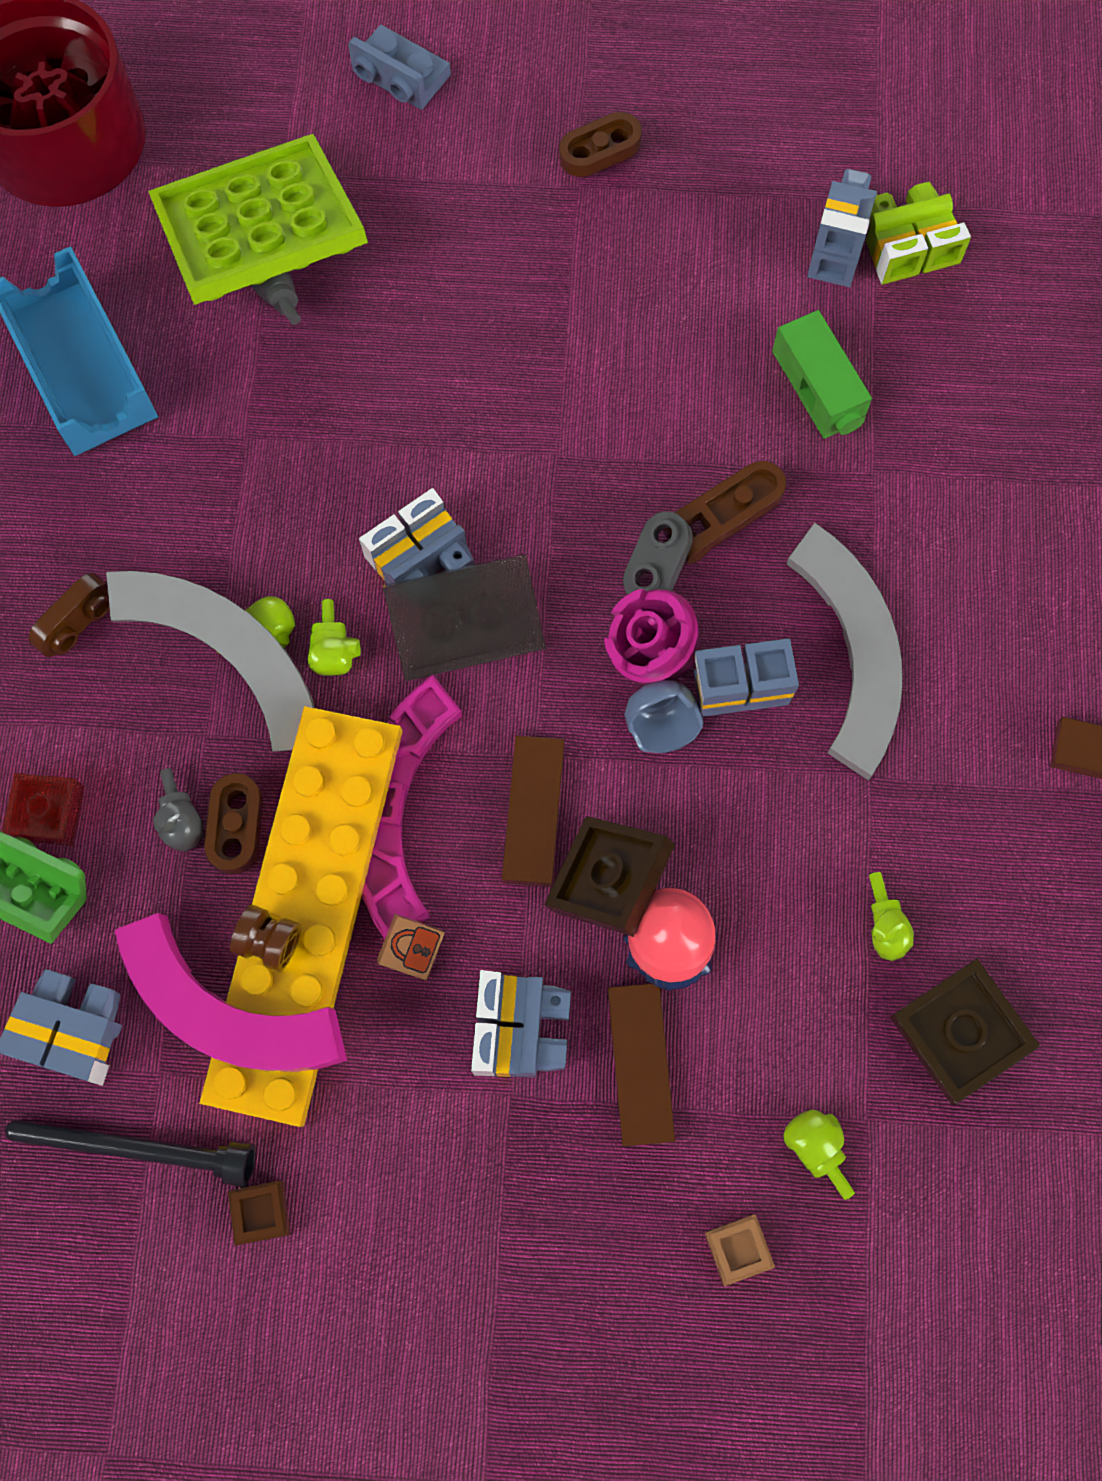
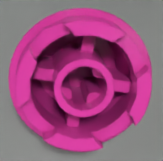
[604,589,700,683]

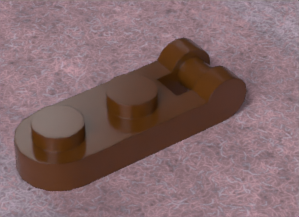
[662,461,786,564]

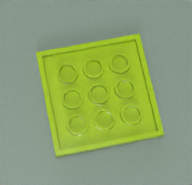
[148,134,368,305]

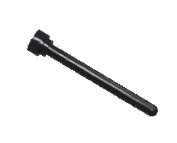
[5,1120,256,1187]

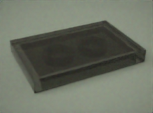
[383,553,546,681]

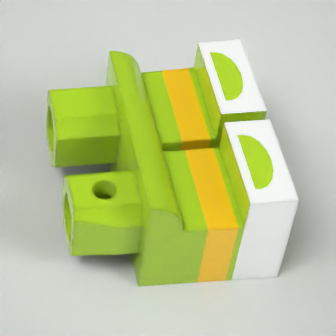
[865,181,971,285]

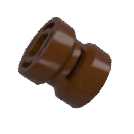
[230,904,301,972]

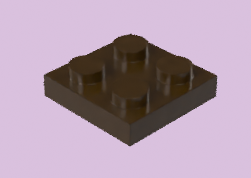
[544,816,675,937]
[890,959,1040,1106]

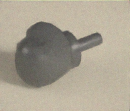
[251,272,301,325]
[153,768,204,852]

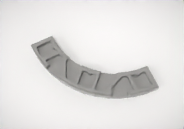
[787,523,902,781]
[106,571,315,752]

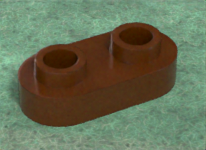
[559,112,642,177]
[28,573,110,657]
[205,773,263,875]

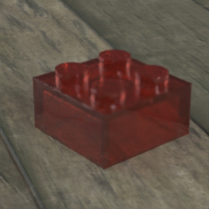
[2,773,84,846]

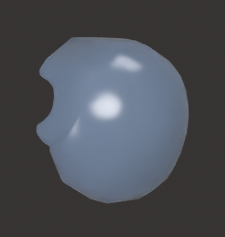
[624,680,703,753]

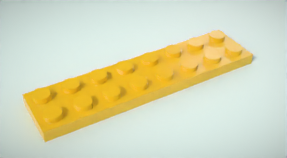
[199,706,403,1127]

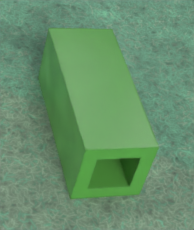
[772,310,872,439]

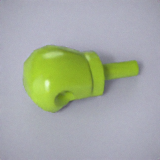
[217,596,295,654]
[308,599,361,676]
[869,872,914,961]
[783,1109,855,1200]

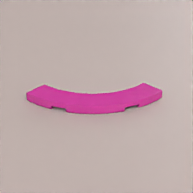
[362,674,462,939]
[114,913,347,1072]

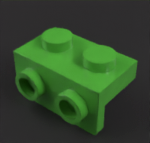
[0,831,87,944]

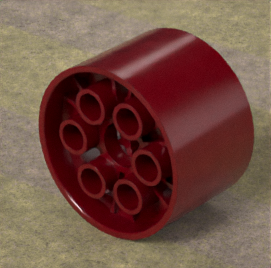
[0,0,146,207]

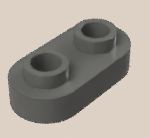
[623,512,693,594]

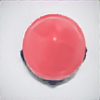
[622,888,717,991]

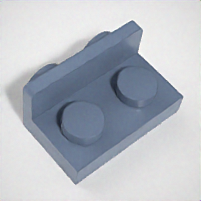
[348,24,451,110]

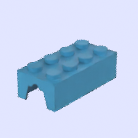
[0,246,158,456]

